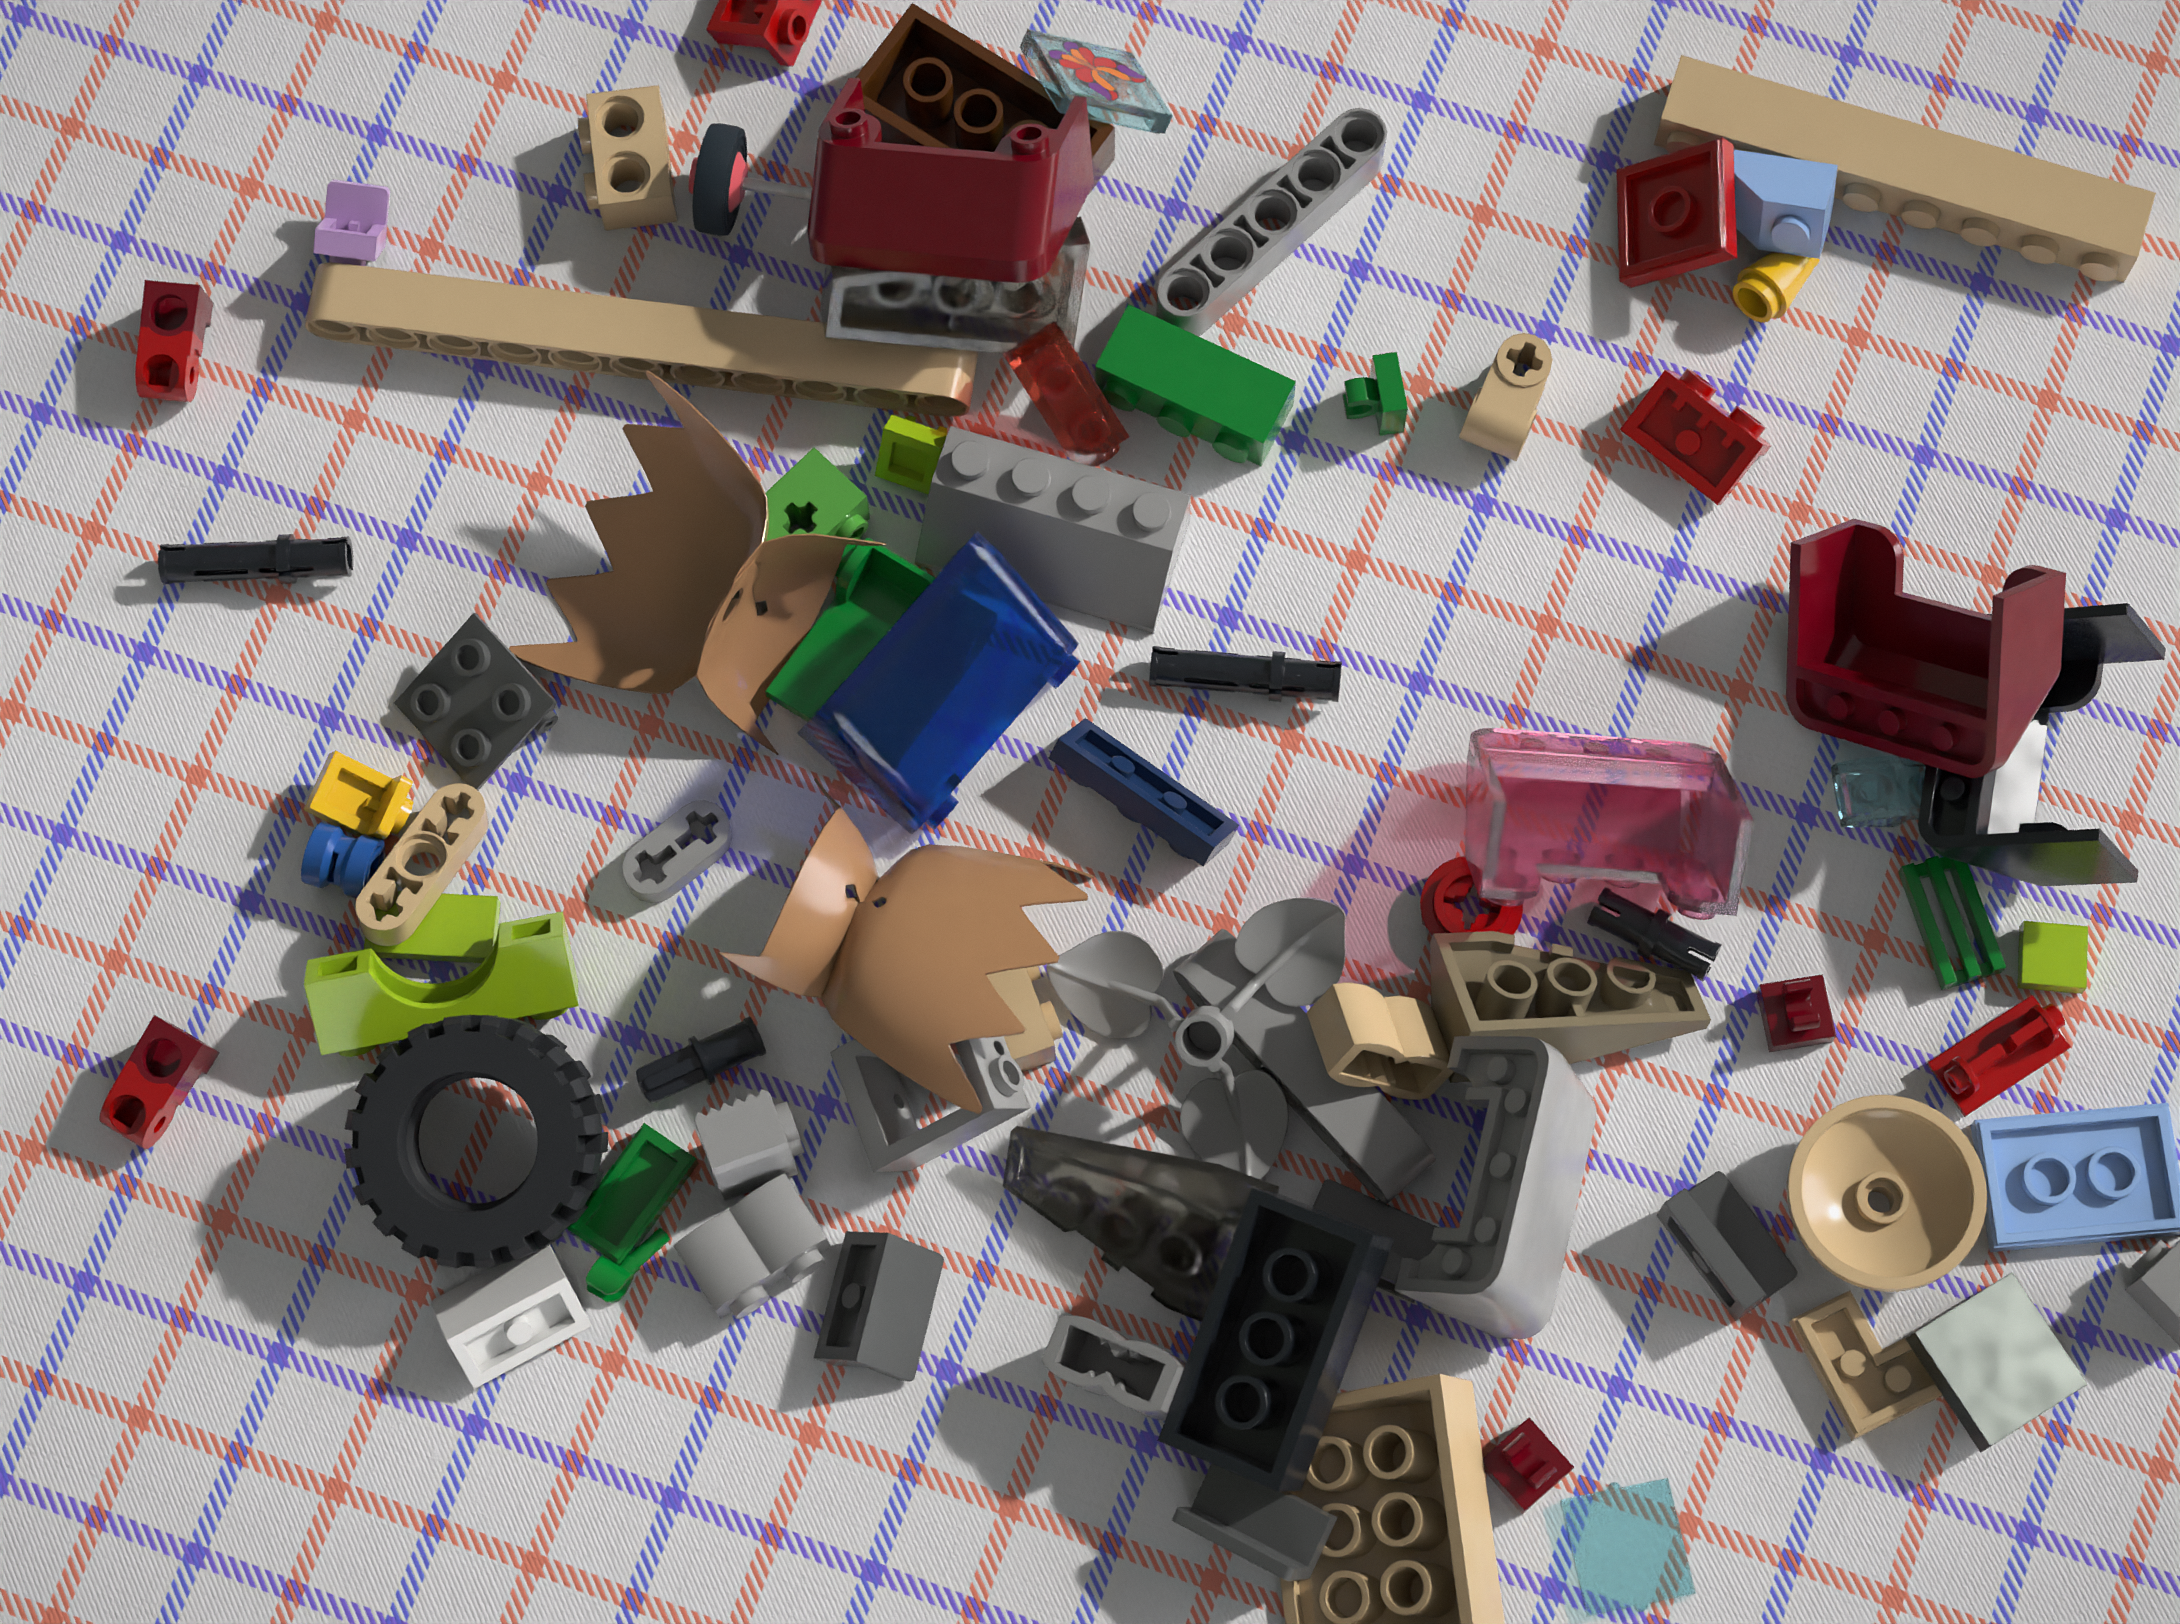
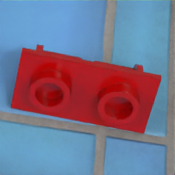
[1927,995,2071,1117]

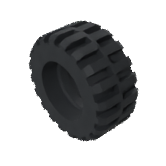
[344,1015,608,1269]

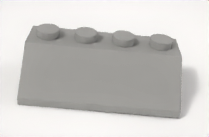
[915,426,1191,634]

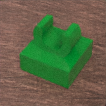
[1342,352,1408,436]

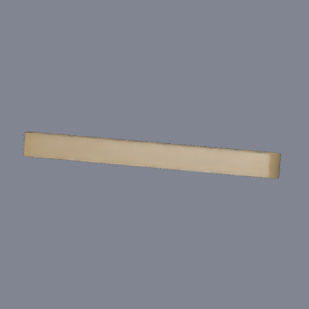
[305,262,978,417]

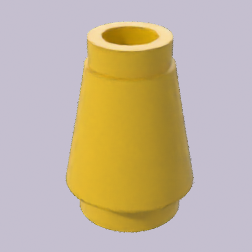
[1733,252,1820,323]

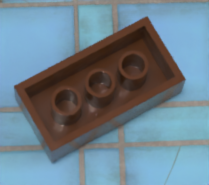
[855,3,1115,195]

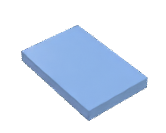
[1970,1103,2180,1252]

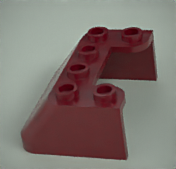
[1786,518,2066,778]

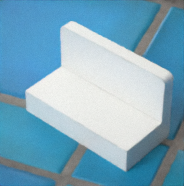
[431,1245,592,1389]

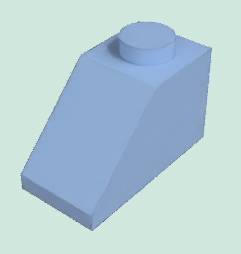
[1734,150,1838,259]

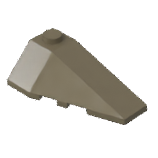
[1430,931,1711,1083]

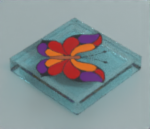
[1020,29,1173,134]

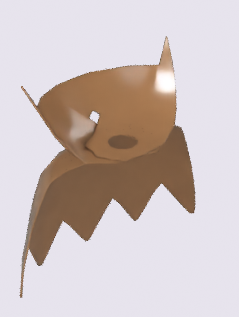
[509,371,886,755]
[719,778,1094,1114]

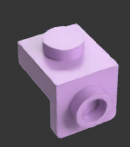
[313,180,390,266]

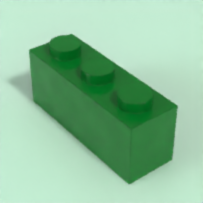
[1095,304,1296,466]

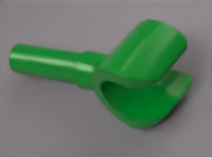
[586,1228,670,1303]

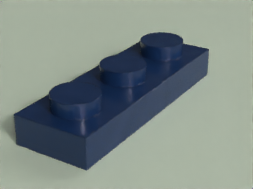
[1048,718,1239,867]

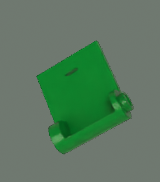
[765,538,997,774]

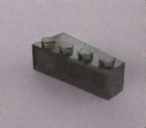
[820,217,1090,360]

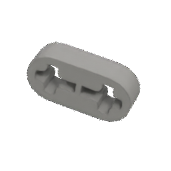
[622,800,732,903]

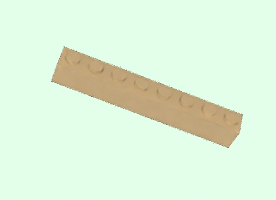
[1654,55,2156,283]

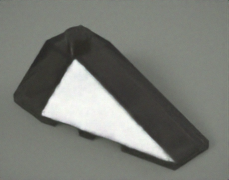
[1002,1126,1279,1322]

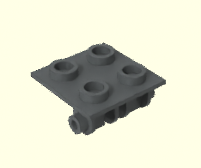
[394,613,558,790]

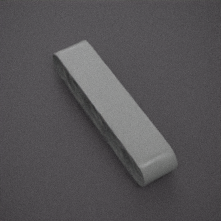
[1156,108,1387,336]
[1173,929,1436,1204]

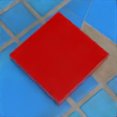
[1616,137,1737,288]

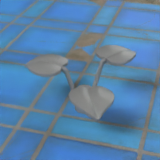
[1046,897,1346,1190]

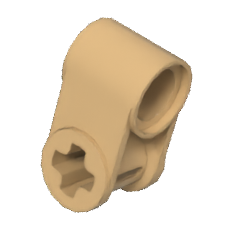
[1459,333,1553,462]

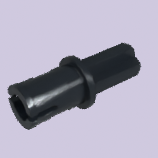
[636,1016,766,1103]

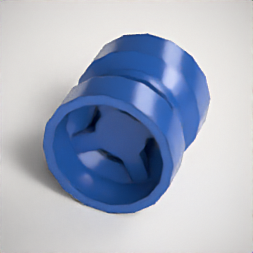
[301,822,385,899]

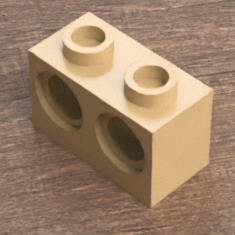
[578,85,678,231]

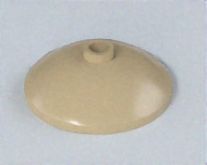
[1786,1095,1987,1292]

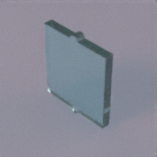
[1560,1478,1696,1617]

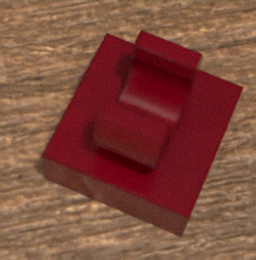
[1756,974,1836,1052]
[1483,1417,1574,1514]

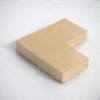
[1789,1291,1943,1441]

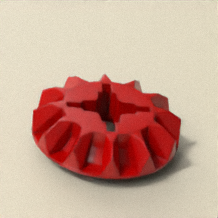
[1420,856,1523,936]

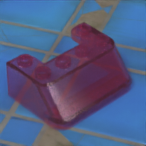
[1465,728,1754,920]

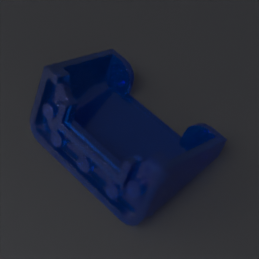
[797,531,1080,834]

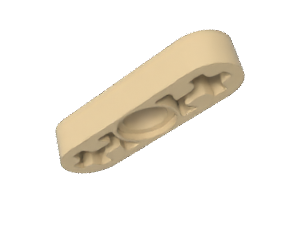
[356,783,488,946]

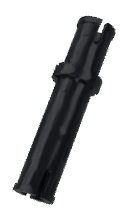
[158,534,354,584]
[1149,646,1342,702]

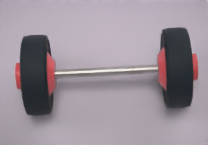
[689,123,812,236]

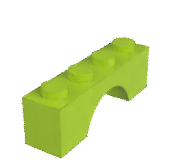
[304,911,579,1057]

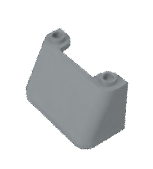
[1394,1036,1597,1339]

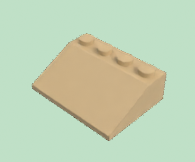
[1280,1374,1505,1624]

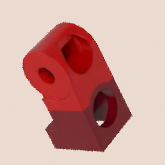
[135,280,213,402]
[99,1015,220,1149]

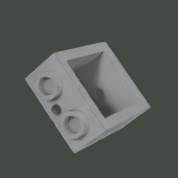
[830,1036,1030,1172]

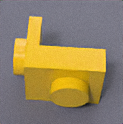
[303,750,413,839]

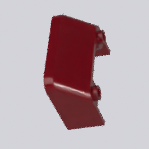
[807,78,1094,283]

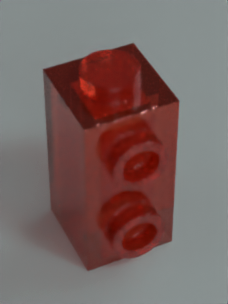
[1002,321,1130,467]

